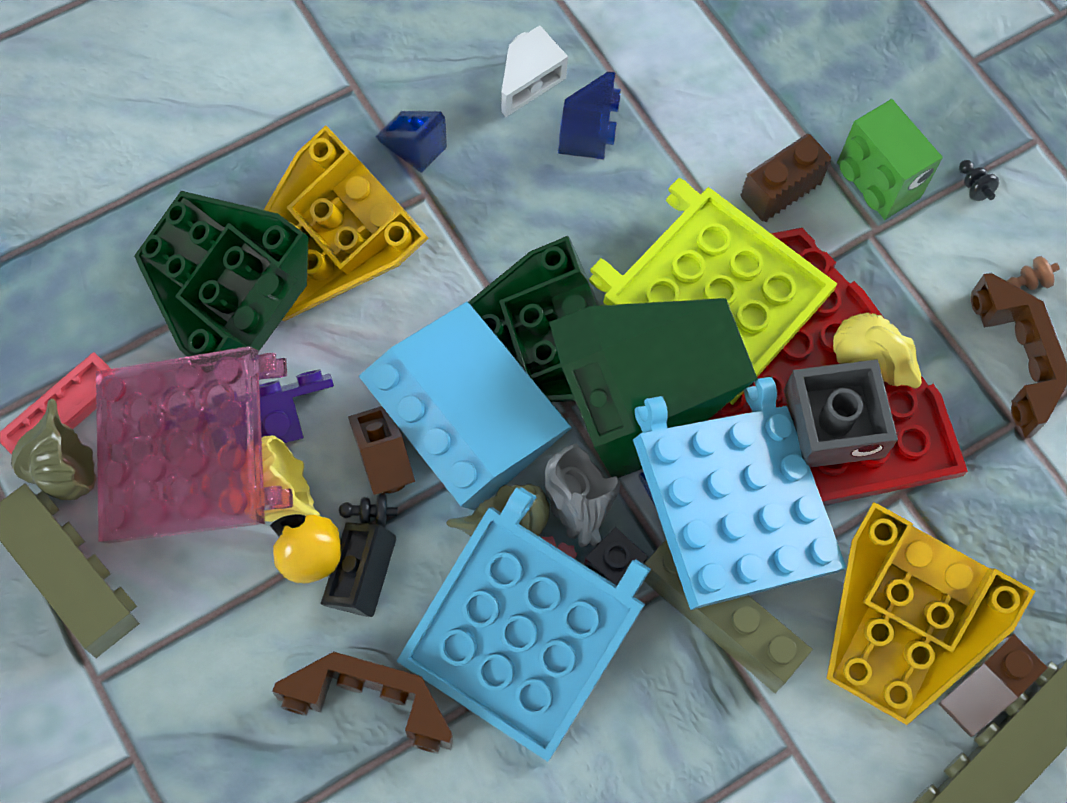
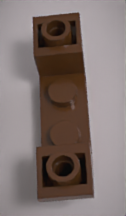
[971,273,1067,439]
[272,652,453,754]

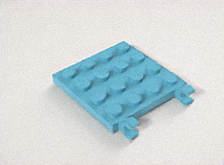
[633,377,847,610]
[396,487,651,762]

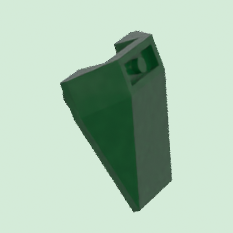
[134,191,308,374]
[468,236,598,402]
[549,298,758,478]

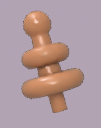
[1007,256,1060,290]

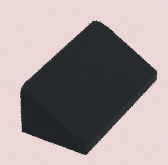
[321,522,396,617]

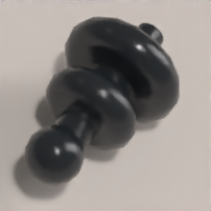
[959,160,999,201]
[338,493,398,528]

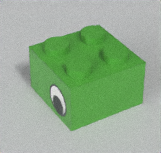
[837,99,943,220]

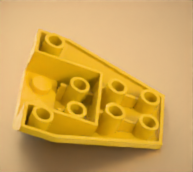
[264,125,429,321]
[826,502,1036,725]

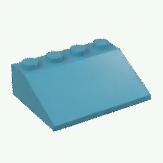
[359,302,572,511]

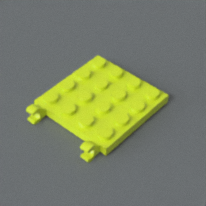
[589,178,837,405]

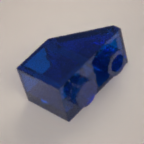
[558,71,621,160]

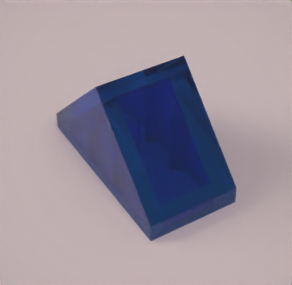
[376,111,447,173]

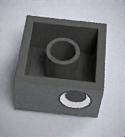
[784,359,898,468]

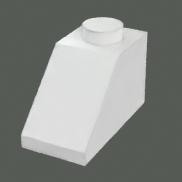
[501,25,568,117]

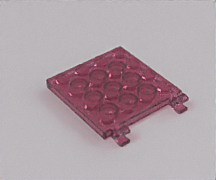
[96,347,293,543]

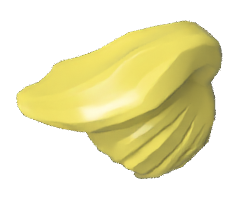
[833,313,922,388]
[242,435,320,522]

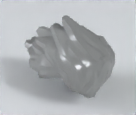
[545,443,620,547]

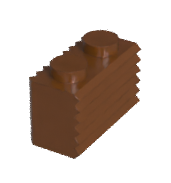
[740,134,831,222]

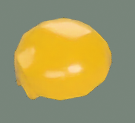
[273,515,341,583]

